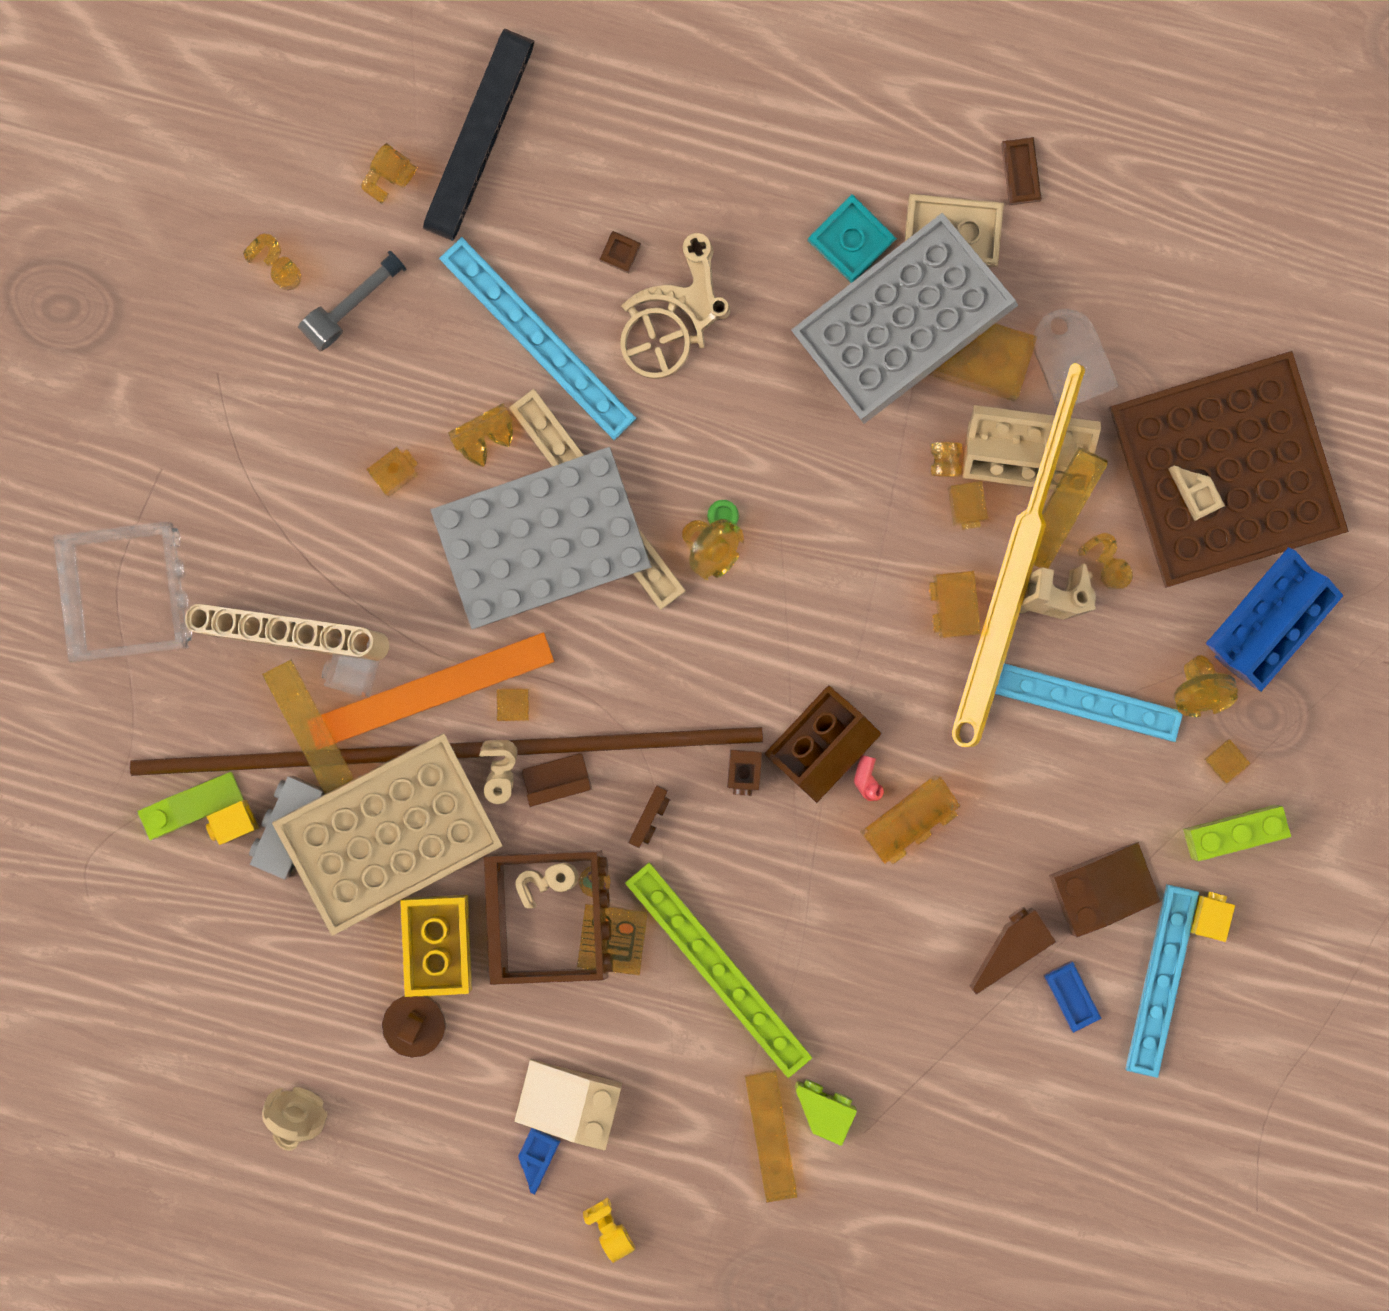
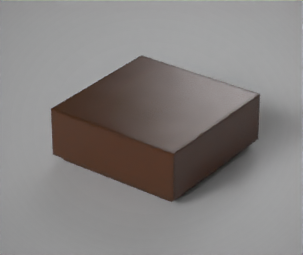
[600,231,641,274]

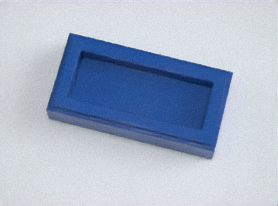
[1043,961,1102,1033]

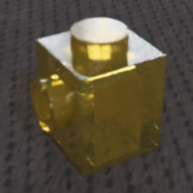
[366,446,419,497]

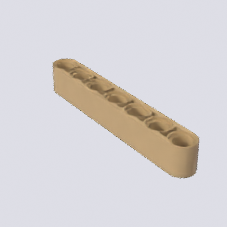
[185,604,389,661]

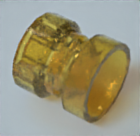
[930,442,962,477]

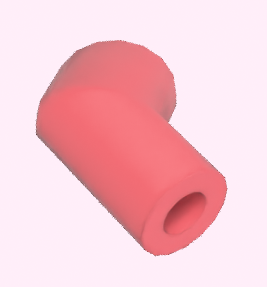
[854,755,884,801]

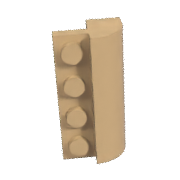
[963,405,1101,494]

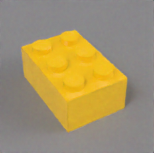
[400,895,472,997]

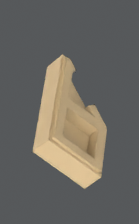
[1168,465,1225,521]

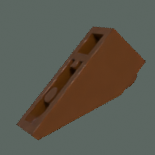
[970,907,1056,995]

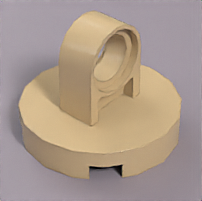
[262,1087,327,1151]

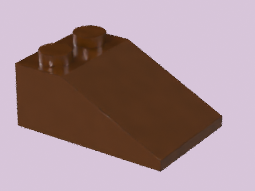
[1049,842,1161,937]

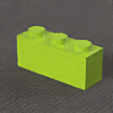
[1183,805,1291,861]

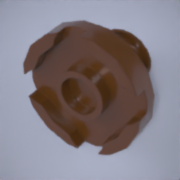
[382,995,446,1058]

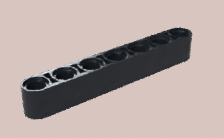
[423,28,535,241]

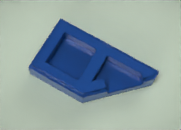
[518,1128,561,1195]

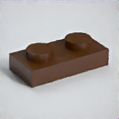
[628,785,671,848]

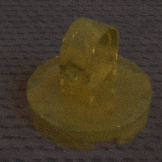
[682,519,744,580]
[1174,655,1239,717]

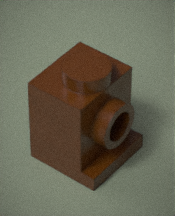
[727,749,762,796]

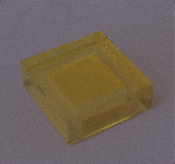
[497,689,529,721]
[1204,739,1251,784]

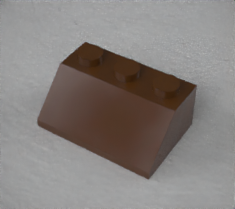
[764,685,882,803]

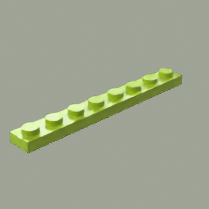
[625,862,812,1078]

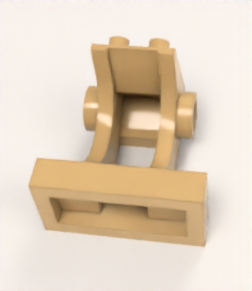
[1020,563,1096,620]

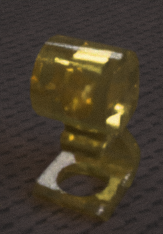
[243,233,302,290]
[1078,533,1133,590]

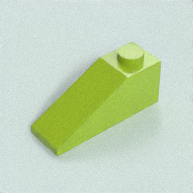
[137,772,244,840]

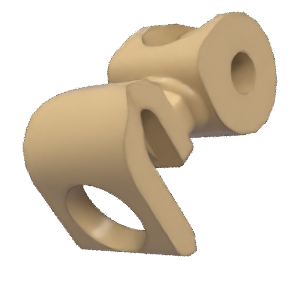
[479,740,517,804]
[515,863,579,908]

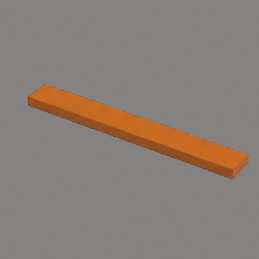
[306,632,555,750]

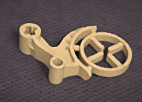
[621,233,731,379]

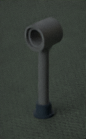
[298,250,407,351]

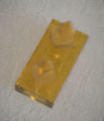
[448,403,513,467]

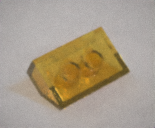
[860,775,960,864]

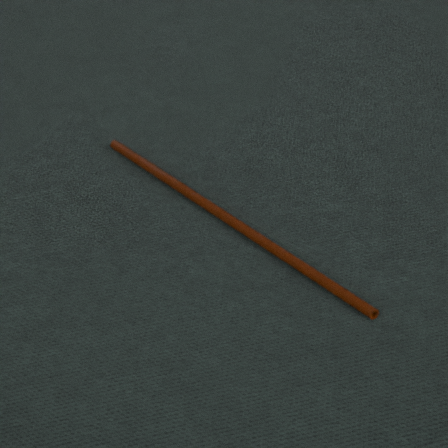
[130,727,763,776]

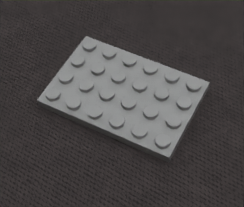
[791,213,1018,424]
[430,447,652,629]

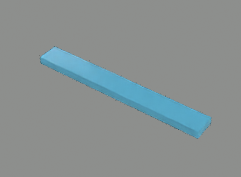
[439,237,636,440]

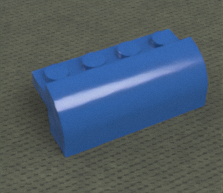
[1206,547,1344,692]

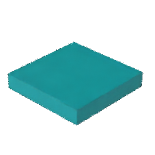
[807,194,897,283]

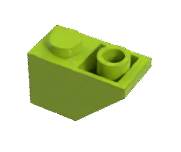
[795,1079,857,1146]

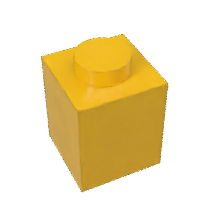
[206,800,259,845]
[1191,891,1235,942]

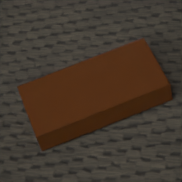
[1001,137,1042,205]

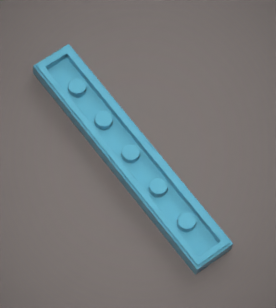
[995,663,1183,742]
[1125,884,1199,1078]

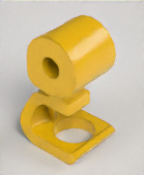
[583,1197,636,1263]

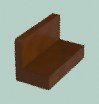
[522,753,592,807]

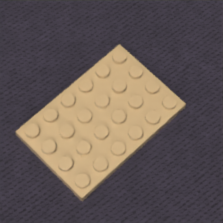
[272,733,503,936]

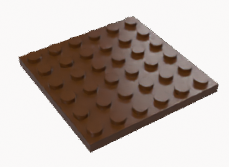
[1109,351,1349,588]

